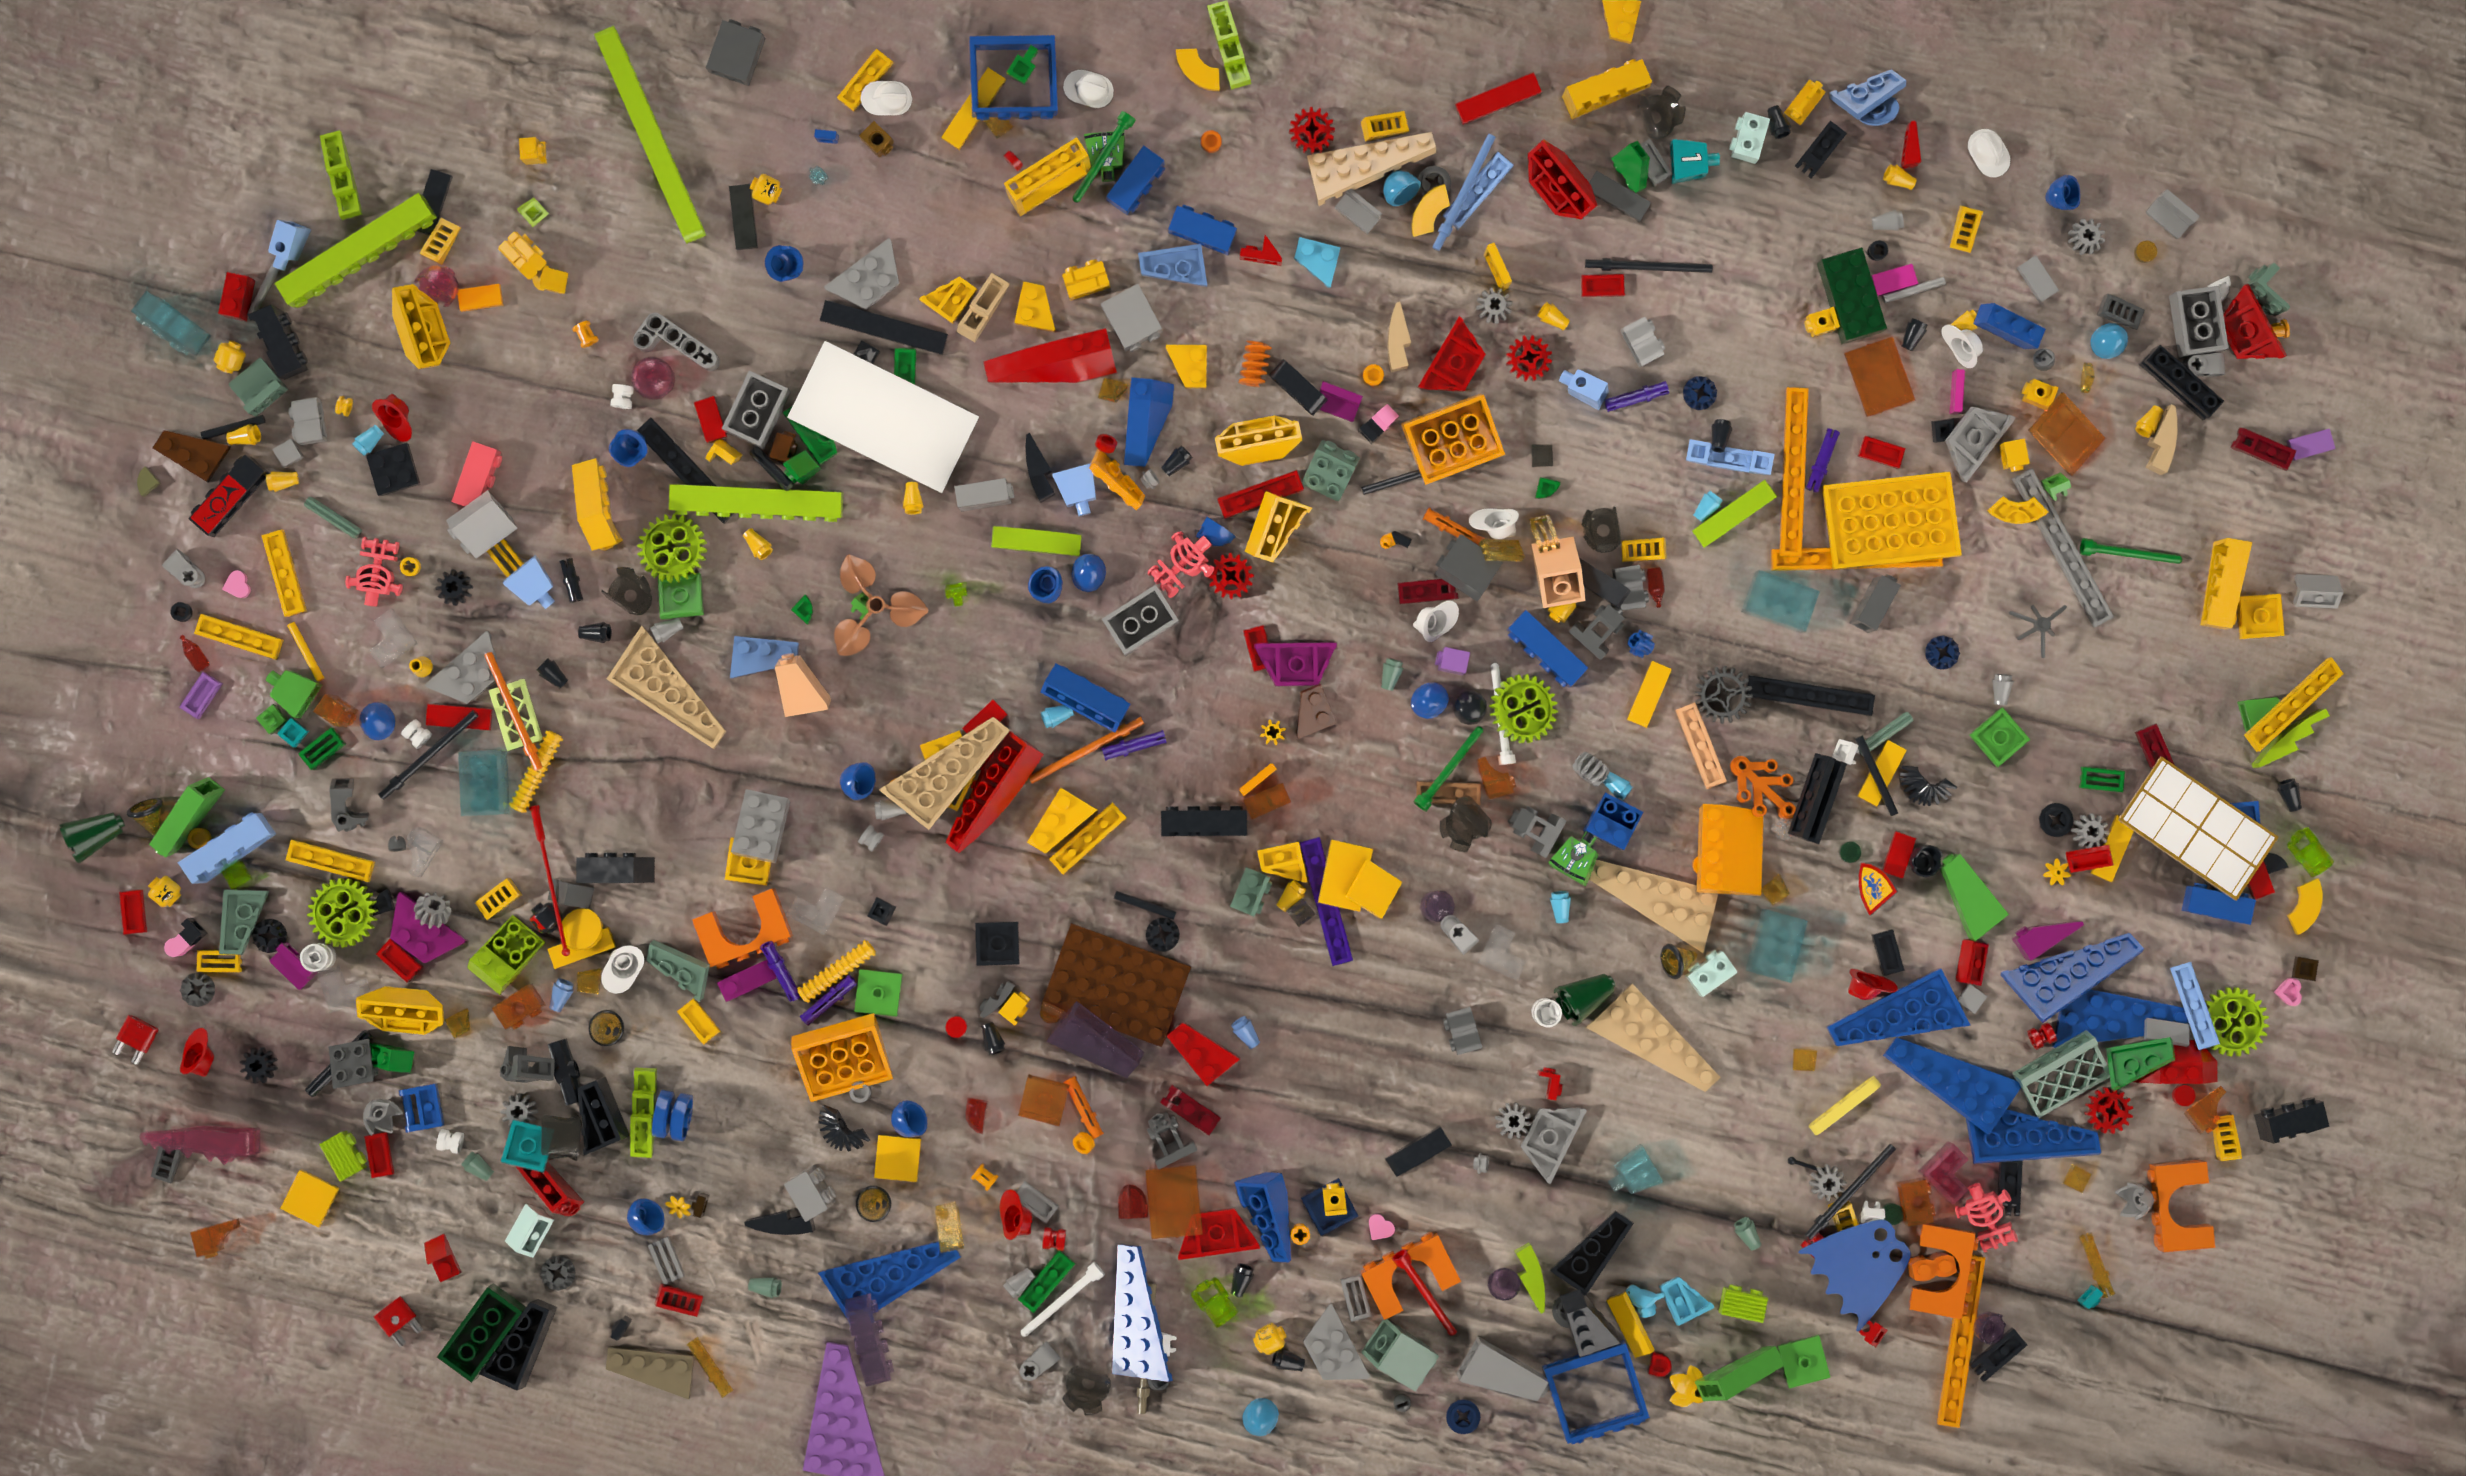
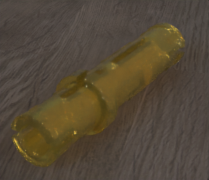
[2079,1232,2115,1298]
[686,1337,733,1398]

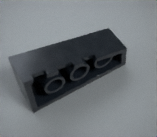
[1161,806,1247,837]
[1550,1210,1634,1295]
[479,1299,557,1391]

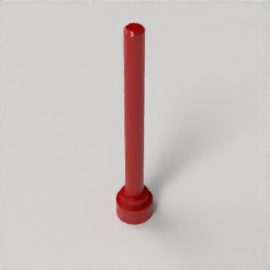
[1392,1249,1457,1336]

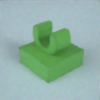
[2041,472,2071,501]
[851,592,869,620]
[256,704,288,735]

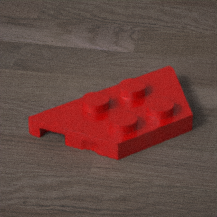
[2223,283,2287,359]
[1417,316,1486,392]
[1178,1208,1260,1260]

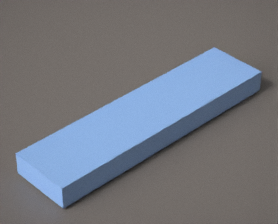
[1442,152,1514,230]
[2170,962,2220,1050]

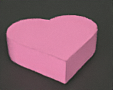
[222,570,251,598]
[2274,978,2302,1006]
[1369,1214,1395,1240]

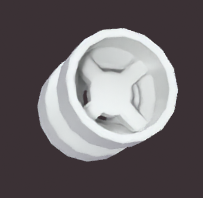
[610,384,634,409]
[401,719,432,749]
[436,1129,464,1154]

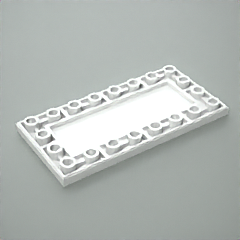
[787,341,979,493]

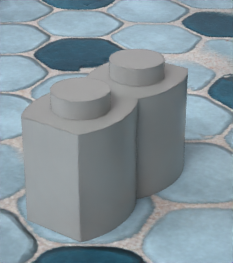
[1620,317,1665,368]
[289,397,327,445]

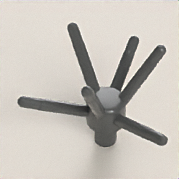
[2009,605,2067,658]

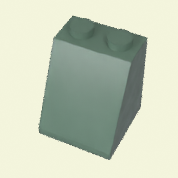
[1361,1319,1439,1391]

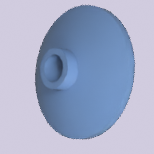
[1859,96,1899,126]

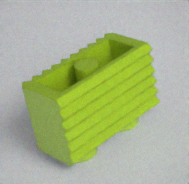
[319,1130,367,1182]
[1718,1284,1768,1323]

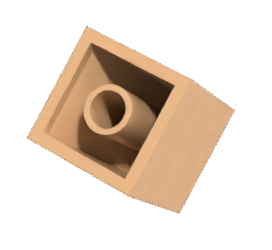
[1531,536,1586,608]
[775,653,831,717]

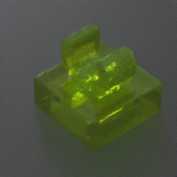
[945,582,968,607]
[221,861,252,890]

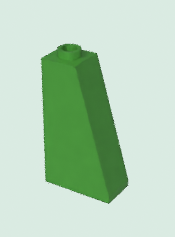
[149,777,225,857]
[1940,853,2009,941]
[1694,1346,1784,1401]

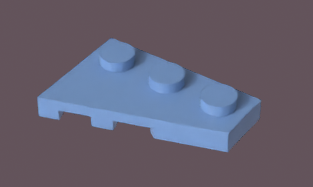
[1829,69,1906,120]
[1138,244,1207,287]
[730,636,799,679]

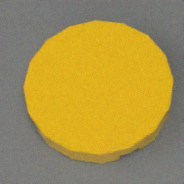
[562,908,603,951]

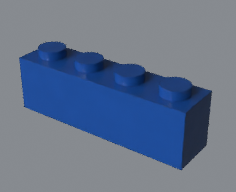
[1507,610,1588,688]
[1040,663,1130,733]

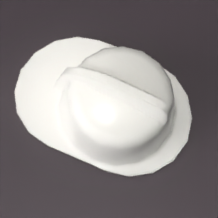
[1063,70,1114,108]
[861,81,912,115]
[1968,129,2010,177]
[1941,325,1983,368]
[1469,509,1519,539]
[1413,601,1459,642]
[601,945,644,994]

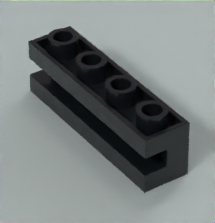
[2139,345,2224,420]
[1787,753,1847,844]

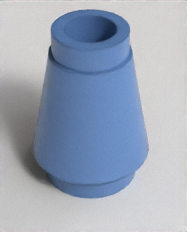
[549,978,574,1012]
[1231,1016,1260,1049]

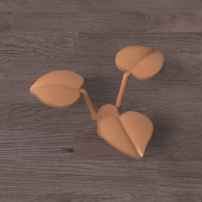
[834,554,928,656]

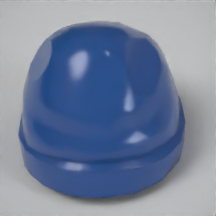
[2045,175,2080,210]
[1071,554,1106,592]
[1028,566,1063,603]
[1411,683,1449,719]
[359,702,395,740]
[840,762,876,800]
[891,1100,927,1137]
[627,1198,665,1235]

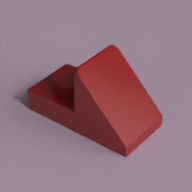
[1240,235,1282,266]
[424,1233,462,1282]

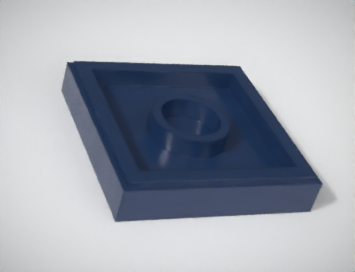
[1301,1178,1359,1236]

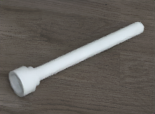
[1491,663,1516,765]
[1021,1262,1105,1337]

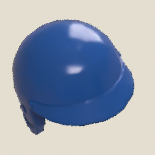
[765,245,804,282]
[609,429,648,467]

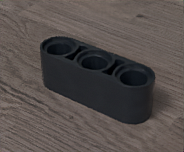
[1269,359,1328,416]

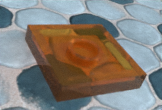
[1018,1074,1070,1126]

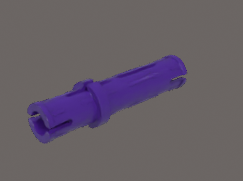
[1604,381,1669,412]
[1806,428,1840,493]
[1102,730,1167,761]
[760,941,801,1002]
[800,974,857,1026]

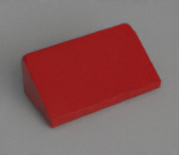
[1956,939,1989,986]

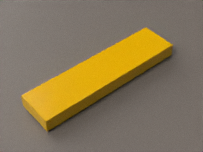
[941,67,1006,150]
[261,529,307,617]
[194,614,284,660]
[1049,802,1127,875]
[285,840,375,882]

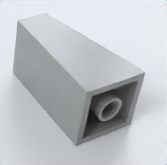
[1456,1336,1549,1401]

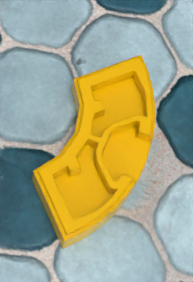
[1176,48,1220,91]
[1411,184,1450,237]
[1987,496,2049,524]
[2287,878,2323,935]

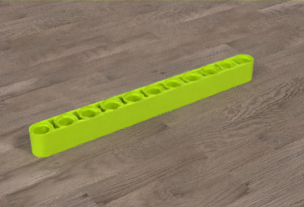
[594,25,706,244]

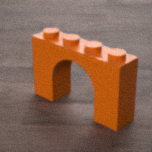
[692,888,793,970]
[2147,1160,2215,1252]
[1909,1222,1979,1319]
[1361,1232,1461,1320]

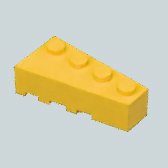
[1562,59,1652,120]
[572,458,617,551]
[2200,538,2252,630]

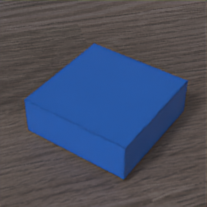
[814,129,839,144]

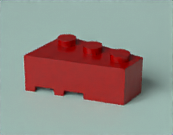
[1167,1021,1240,1086]

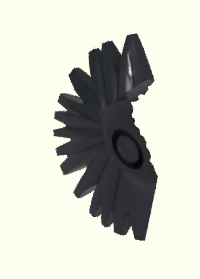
[1900,765,1957,806]
[819,1105,870,1152]

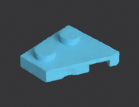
[1294,237,1341,288]
[1659,1277,1715,1326]

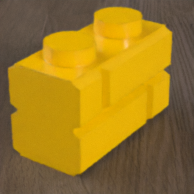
[498,231,547,280]
[1062,259,1111,301]

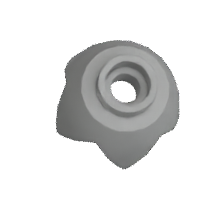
[363,1099,403,1136]
[2115,1182,2154,1220]

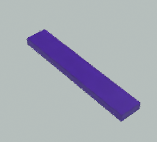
[1299,837,1353,966]

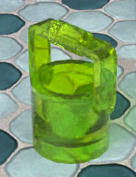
[2287,827,2334,877]
[1191,1277,1239,1328]

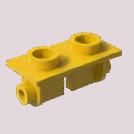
[1784,79,1826,126]

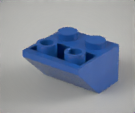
[1583,792,1644,850]

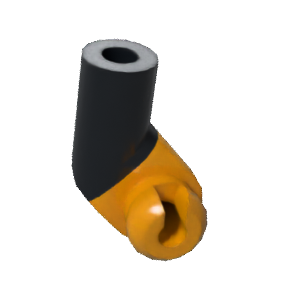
[1380,531,1412,549]

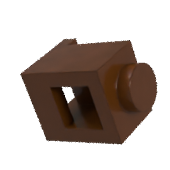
[769,431,798,463]

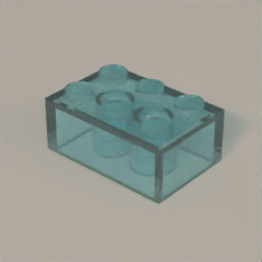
[131,291,211,356]
[1741,570,1820,633]
[458,750,510,816]
[1746,909,1808,983]

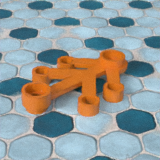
[1730,756,1796,820]

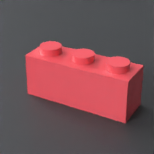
[451,441,502,507]

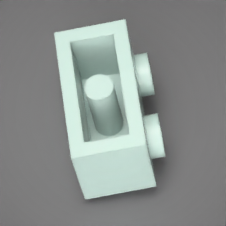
[1729,112,1770,164]
[1685,950,1737,997]
[505,1204,554,1258]

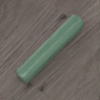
[304,497,362,539]
[1858,712,1913,755]

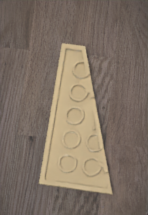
[1589,860,1718,953]

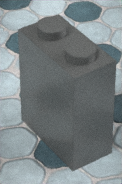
[706,19,766,86]
[1435,534,1503,602]
[1850,574,1901,633]

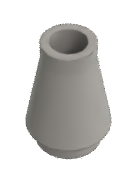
[1872,210,1904,231]
[650,618,684,643]
[1992,674,2014,705]
[874,800,906,821]
[1003,1267,1035,1298]

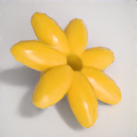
[2043,858,2071,885]
[665,1196,691,1219]

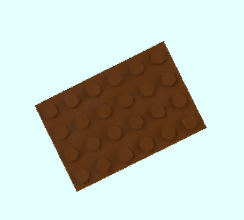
[1041,923,1191,1047]

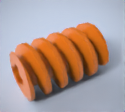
[1238,341,1272,387]

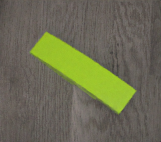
[1207,0,1251,90]
[320,130,363,220]
[1692,479,1778,548]
[991,526,1082,557]
[2251,708,2330,768]
[630,1067,657,1158]

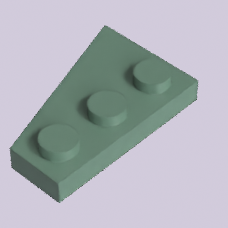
[219,890,269,955]
[646,940,710,1002]

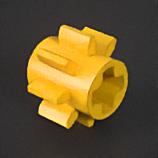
[1260,720,1286,746]

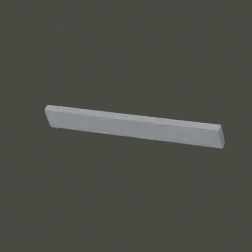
[2012,468,2114,627]

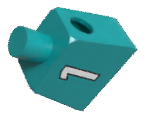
[1670,139,1720,184]

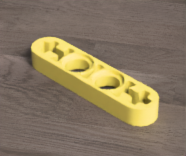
[1808,1076,1881,1135]

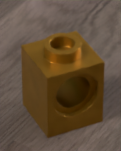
[859,121,894,158]

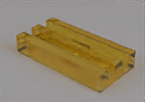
[1529,514,1560,553]
[1479,539,1525,561]

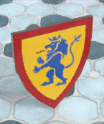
[1859,863,1898,916]

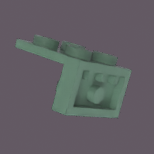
[228,358,289,417]
[1230,867,1272,917]

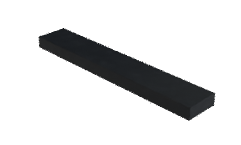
[820,300,948,355]
[636,417,735,524]
[1746,675,1875,716]

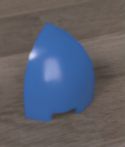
[1196,517,1236,546]

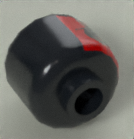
[530,902,562,934]

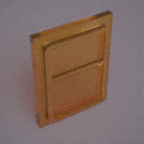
[1844,336,1915,417]
[2028,392,2106,476]
[1145,1165,1203,1239]

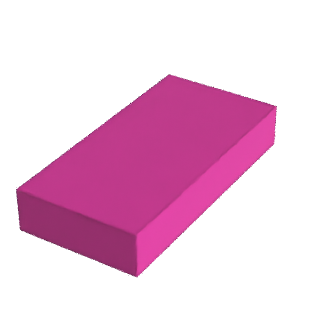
[1871,264,1918,296]
[1949,369,1965,415]

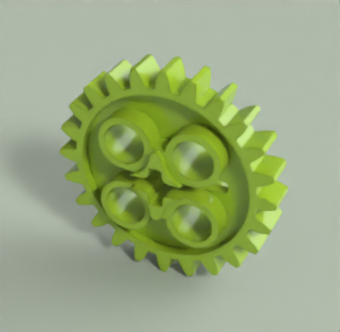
[637,513,707,583]
[1489,674,1558,744]
[307,878,378,948]
[2205,987,2269,1057]

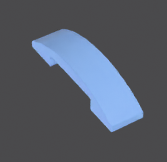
[1686,439,1775,475]

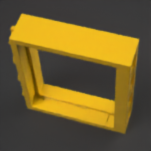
[1004,137,1091,217]

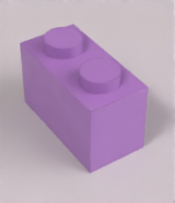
[1435,647,1470,676]

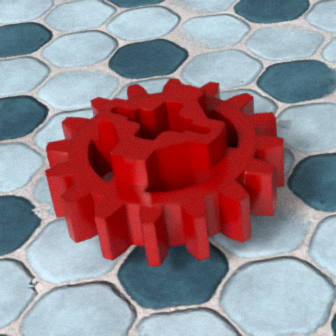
[1289,107,1335,154]
[1506,335,1552,382]
[1208,553,1254,600]
[2084,1087,2133,1134]

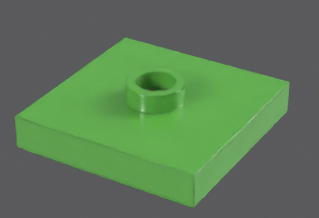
[658,573,704,620]
[1969,707,2030,767]
[854,969,902,1017]
[1777,1335,1831,1389]

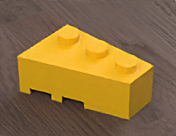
[1245,491,1312,562]

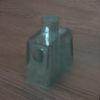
[1608,1144,1664,1194]

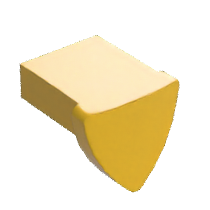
[532,265,568,294]
[705,439,743,465]

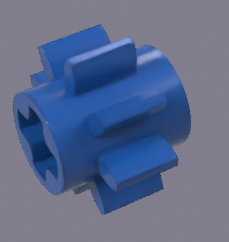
[1628,630,1655,658]

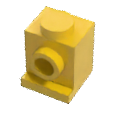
[519,137,547,165]
[1804,307,1840,337]
[2022,379,2059,410]
[998,991,1031,1026]
[1322,1183,1347,1216]

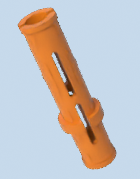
[1423,508,1485,547]
[1064,1076,1104,1139]

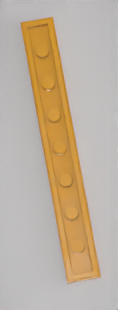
[1779,387,1809,558]
[1771,548,1943,571]
[1937,1255,1986,1428]

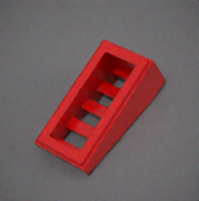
[1901,121,1922,169]
[655,1283,704,1317]

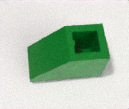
[1611,141,1650,193]
[783,450,822,485]
[370,1043,414,1073]

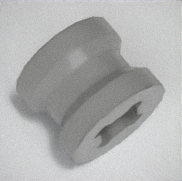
[858,825,884,852]

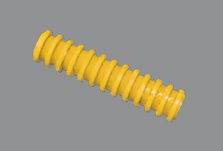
[509,730,563,813]
[797,940,876,1003]

